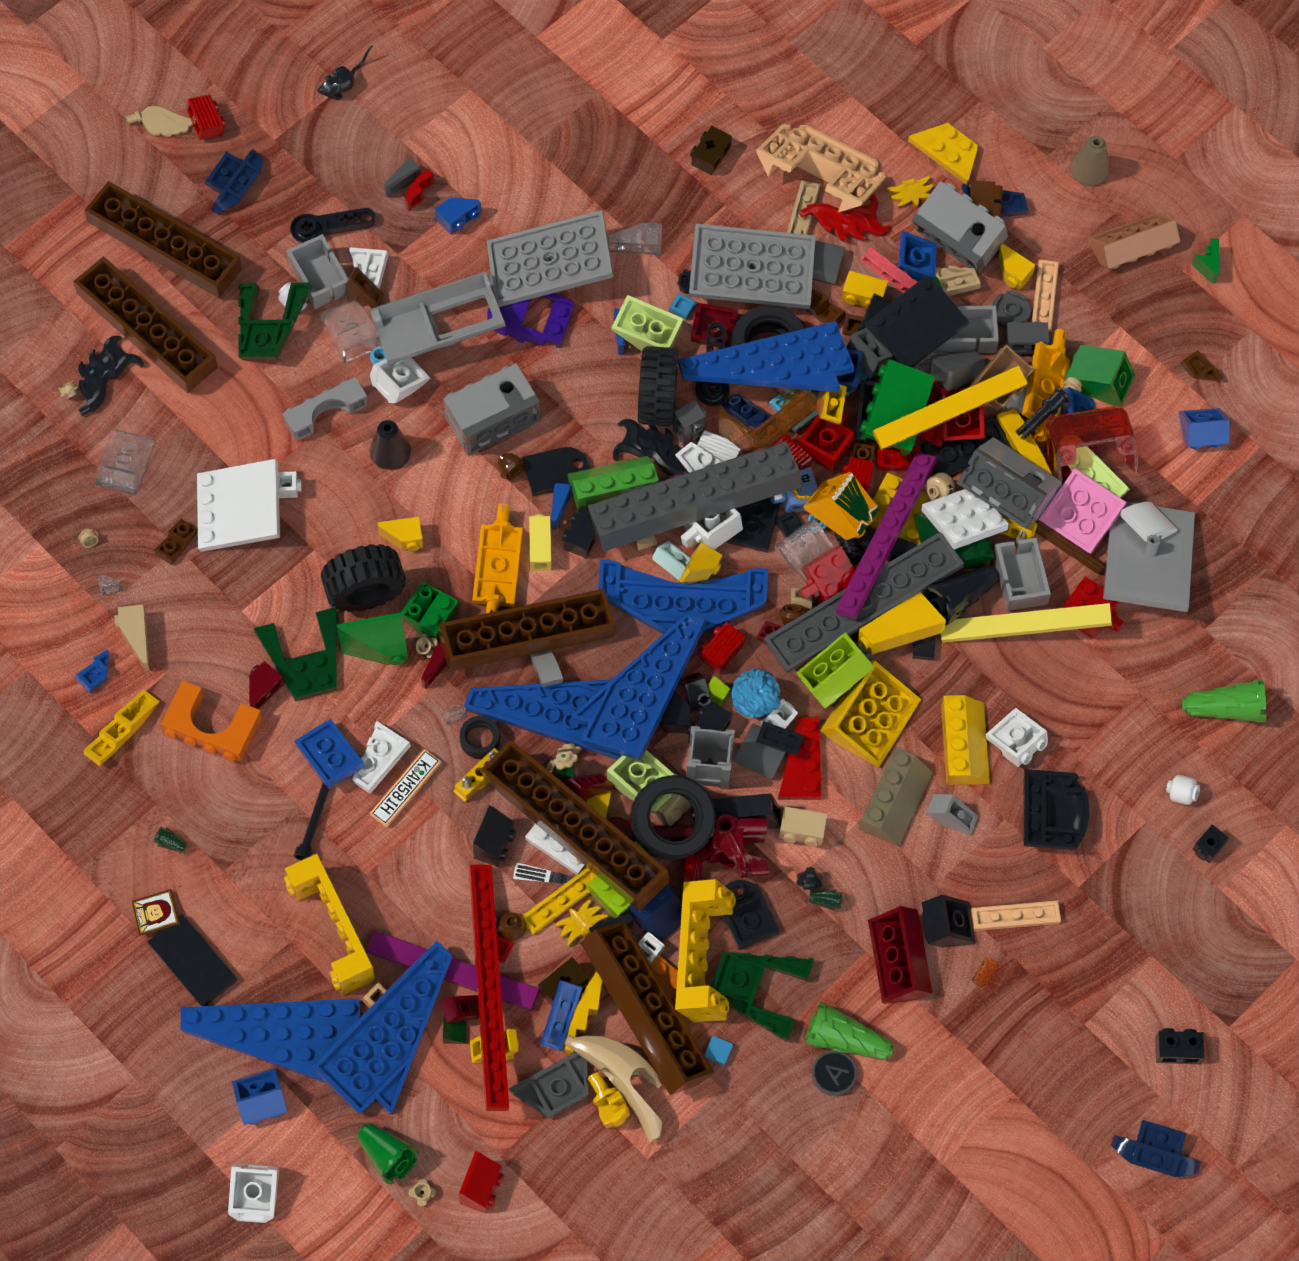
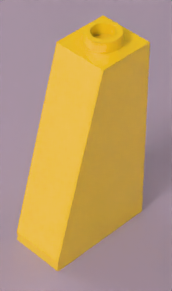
[858,592,946,655]

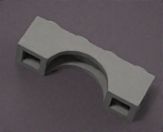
[282,377,368,442]

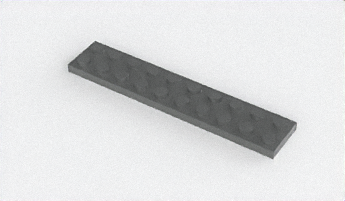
[764,532,964,674]

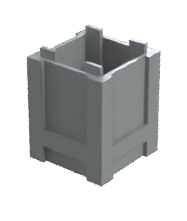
[686,726,735,789]

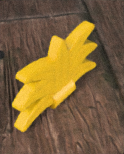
[887,175,933,208]
[556,900,608,947]

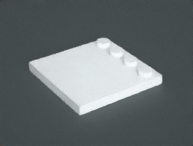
[197,459,280,552]

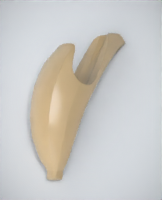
[564,1035,663,1143]

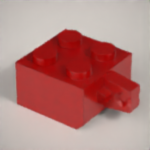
[799,411,856,472]
[798,546,855,604]
[1062,576,1124,638]

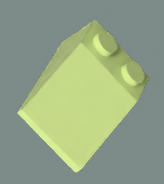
[611,295,683,351]
[607,750,674,814]

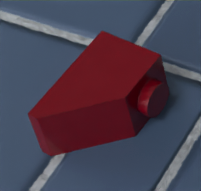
[249,661,284,709]

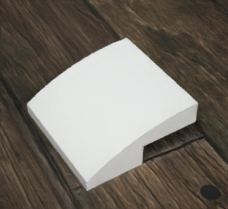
[1120,502,1177,542]

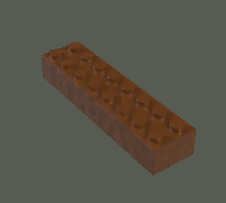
[85,181,242,298]
[73,256,218,393]
[438,589,615,672]
[580,921,714,1096]

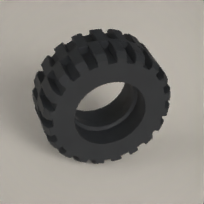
[638,346,678,426]
[321,544,406,612]

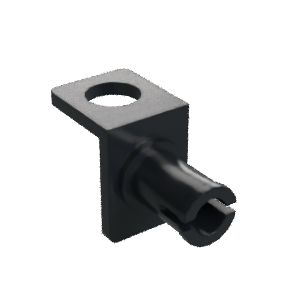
[680,672,712,711]

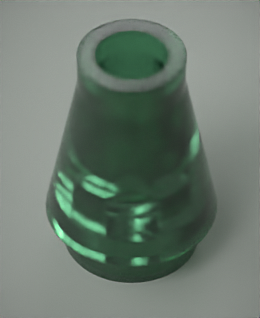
[153,826,188,854]
[809,889,842,911]

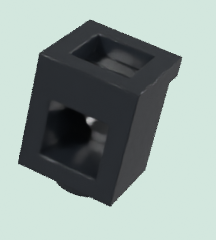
[1192,824,1229,863]

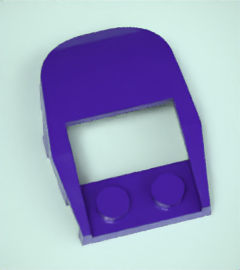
[487,293,575,348]

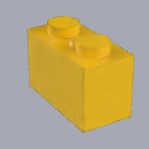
[841,271,888,308]

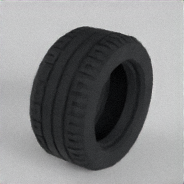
[731,306,805,346]
[630,775,716,860]

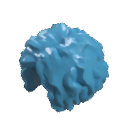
[731,668,781,718]

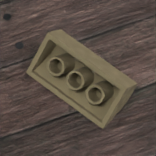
[859,747,933,847]

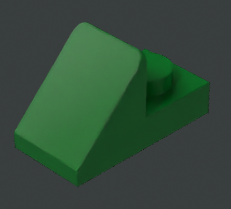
[1192,238,1219,284]

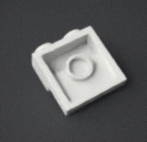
[986,708,1048,767]

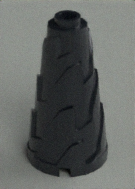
[922,566,999,626]

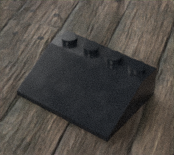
[864,275,969,367]

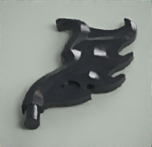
[78,336,144,416]
[613,419,689,477]

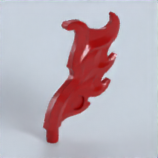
[799,194,890,243]

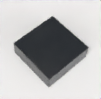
[776,511,804,539]

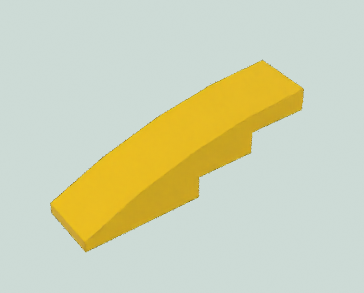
[997,408,1053,476]
[84,689,160,766]
[565,971,603,1056]

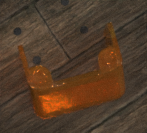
[719,387,818,452]

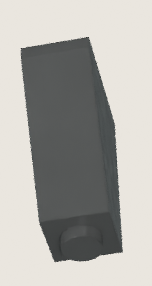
[930,351,986,391]

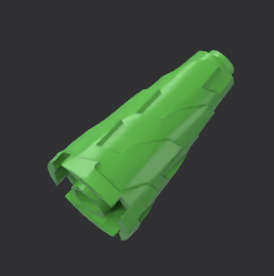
[1182,679,1266,723]
[804,1001,894,1060]

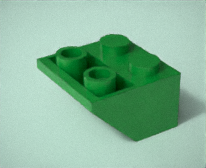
[401,581,459,642]

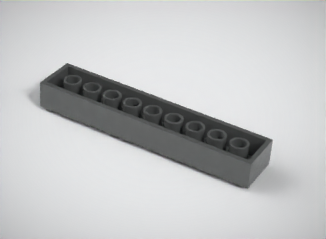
[588,441,802,552]

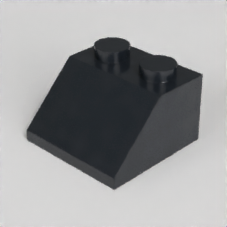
[473,805,517,867]
[922,895,976,947]

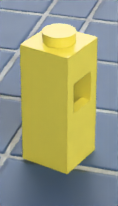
[529,514,551,571]

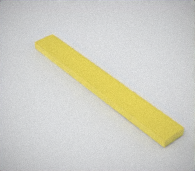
[941,603,1112,643]

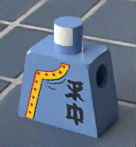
[770,467,818,512]

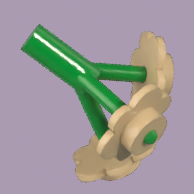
[546,744,582,779]

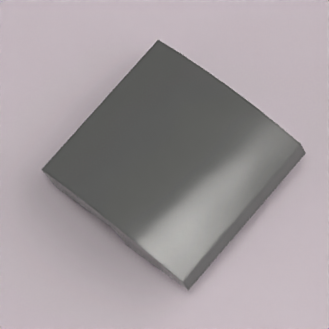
[812,240,845,285]
[734,723,786,780]

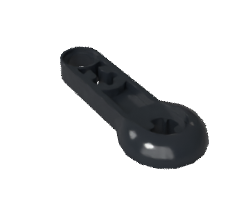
[290,208,375,243]
[695,322,730,407]

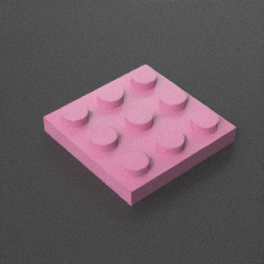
[1039,468,1127,554]

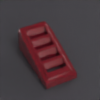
[421,642,447,689]
[567,774,614,800]
[441,995,479,1023]

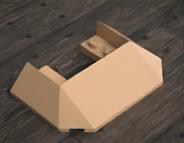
[756,124,886,212]

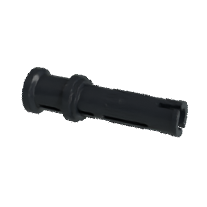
[1016,387,1070,440]

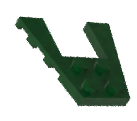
[238,282,312,360]
[254,608,337,701]
[711,951,814,1042]

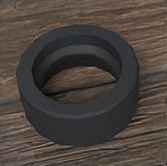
[459,716,500,759]

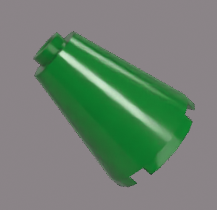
[357,1124,419,1185]

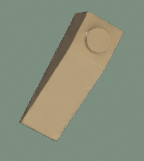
[115,605,150,671]

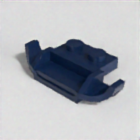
[204,149,263,215]
[1111,1120,1201,1177]

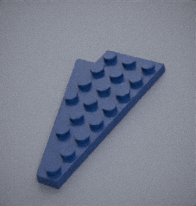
[571,614,707,760]

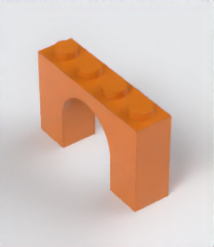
[160,680,262,762]

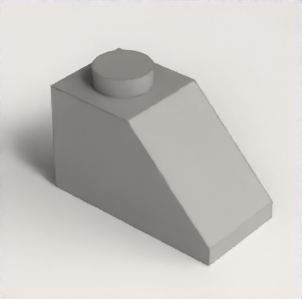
[926,794,978,835]

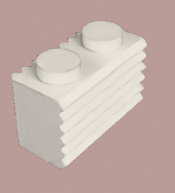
[697,430,743,462]

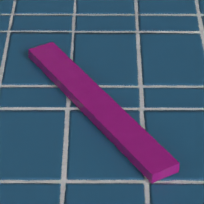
[365,931,539,1011]

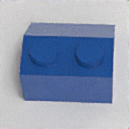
[1179,408,1229,449]
[232,1068,287,1125]

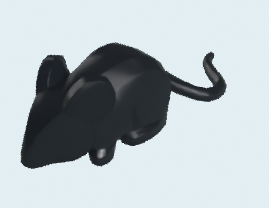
[317,45,373,100]

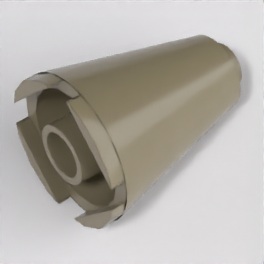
[1070,136,1110,187]

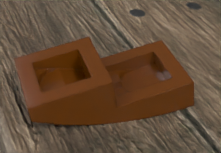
[804,289,846,325]

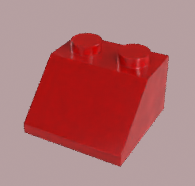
[943,404,986,441]
[459,1151,505,1213]

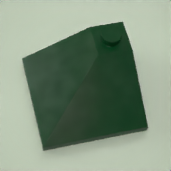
[913,513,994,570]

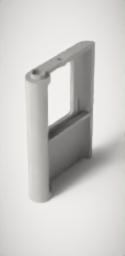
[370,272,505,365]

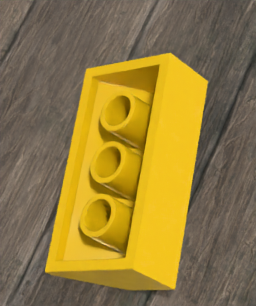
[941,695,990,785]

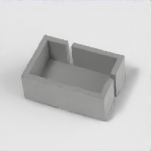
[286,234,348,309]
[935,306,999,354]
[993,538,1051,611]

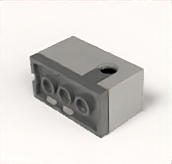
[912,181,1008,274]
[443,363,540,456]
[957,437,1062,529]

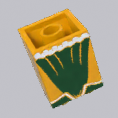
[803,472,880,540]

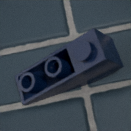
[722,394,779,448]

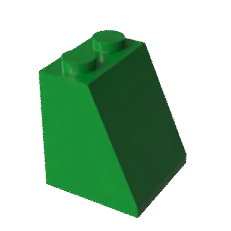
[1066,345,1135,408]

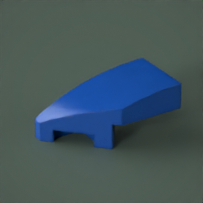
[76,650,109,693]

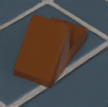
[348,267,384,308]

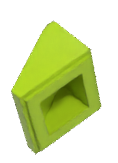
[708,676,730,707]

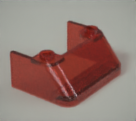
[1046,406,1139,486]

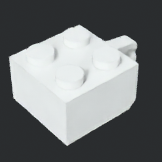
[681,509,743,550]

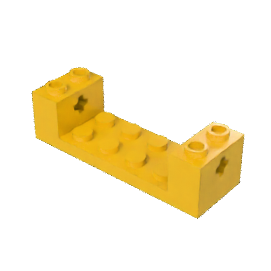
[283,854,375,996]
[675,879,736,1023]

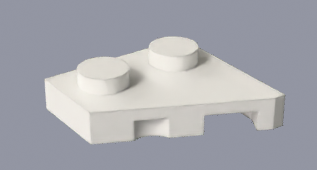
[349,247,389,289]

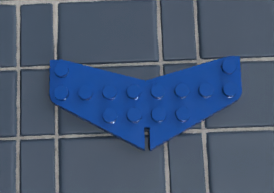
[598,559,768,634]

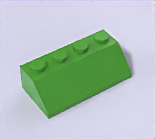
[567,456,659,511]

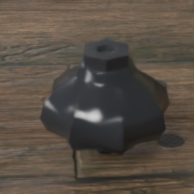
[677,269,691,294]
[796,867,822,891]

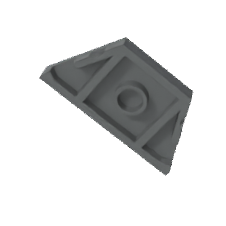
[509,1052,589,1119]

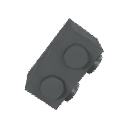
[1006,321,1049,354]
[846,328,893,378]
[673,401,707,446]

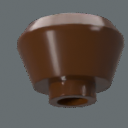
[497,453,524,480]
[779,604,808,626]
[497,912,527,941]

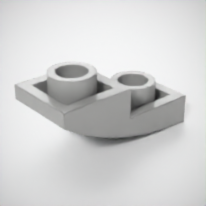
[530,650,563,687]

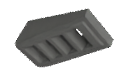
[384,157,420,198]

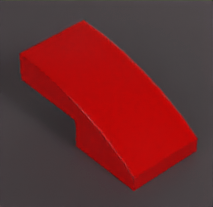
[405,168,434,211]
[876,447,920,471]

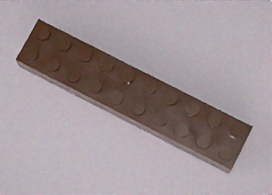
[481,740,670,912]

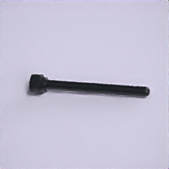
[293,783,329,861]

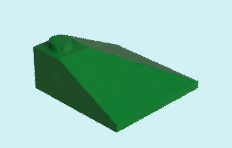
[337,612,408,665]

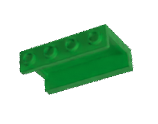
[860,359,935,456]

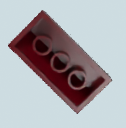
[868,906,933,1004]

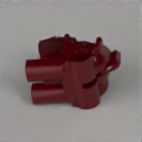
[698,814,769,878]

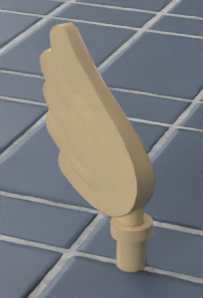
[125,106,193,138]

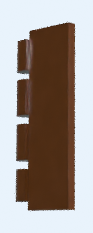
[970,180,1003,257]

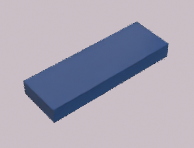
[540,980,583,1051]

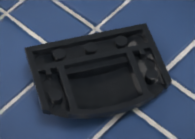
[1022,769,1089,850]

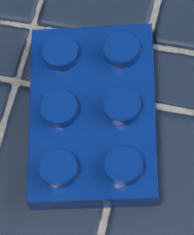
[294,719,365,789]

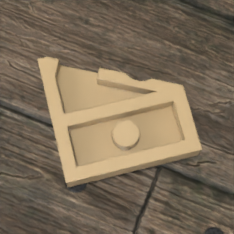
[935,265,981,296]

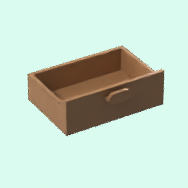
[970,345,1035,411]

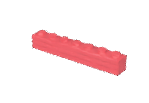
[860,247,917,293]

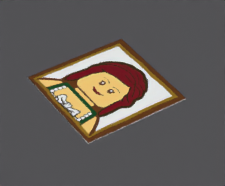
[132,889,180,936]

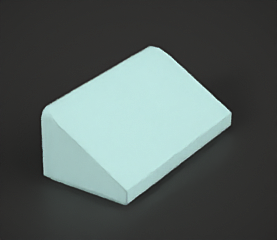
[652,540,690,580]

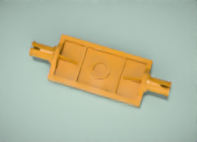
[1022,329,1070,442]
[472,503,523,614]

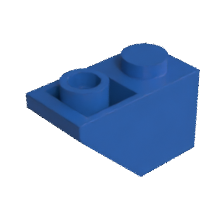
[435,198,481,235]

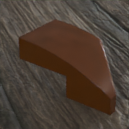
[1180,350,1223,381]

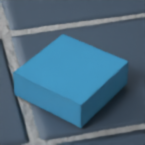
[669,293,696,320]
[705,1036,733,1066]

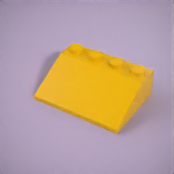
[820,660,921,767]

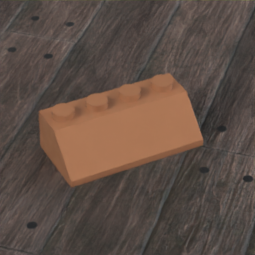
[1087,212,1180,269]

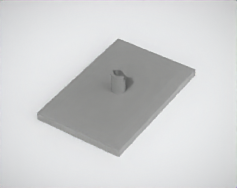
[486,210,614,307]
[689,224,816,309]
[1103,502,1195,612]

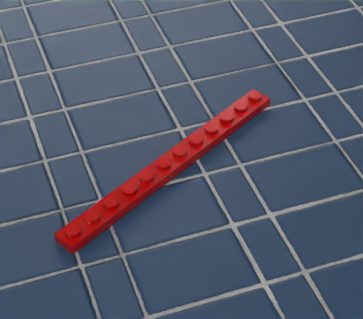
[469,865,509,1111]

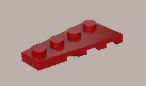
[778,717,821,800]

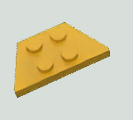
[908,123,978,184]

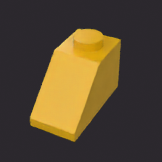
[998,244,1036,291]
[816,384,847,424]
[377,517,423,551]
[679,542,722,583]

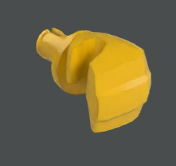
[588,1072,630,1129]

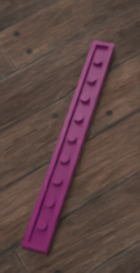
[835,453,937,619]

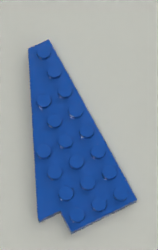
[678,321,854,392]
[464,679,622,760]
[311,941,452,1115]
[181,998,360,1084]

